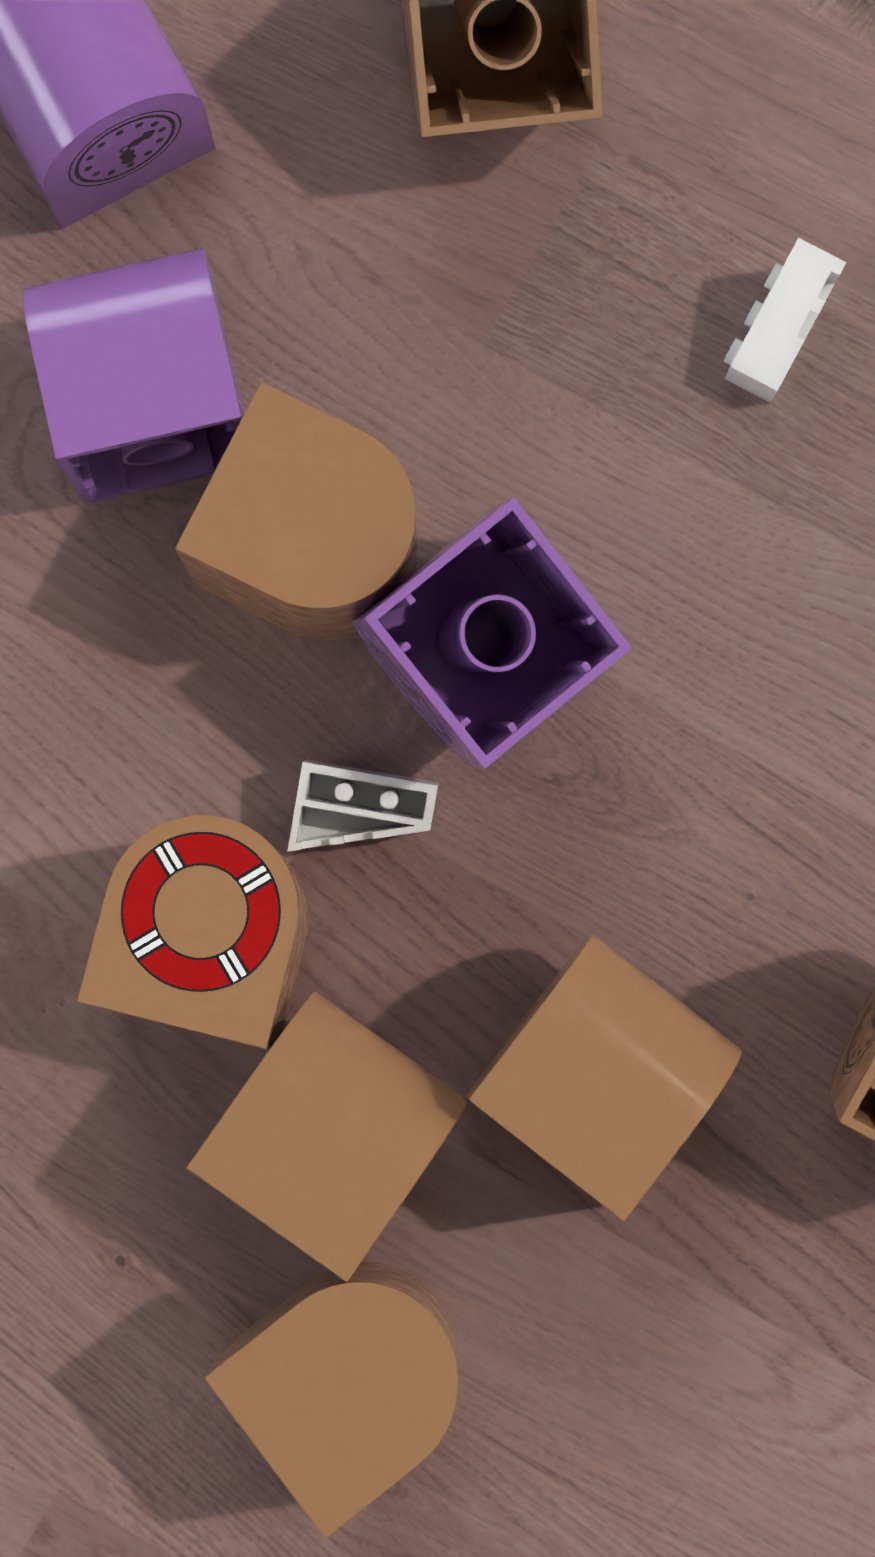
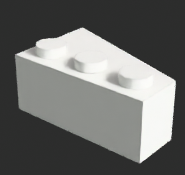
[723,237,846,403]
[287,759,439,852]

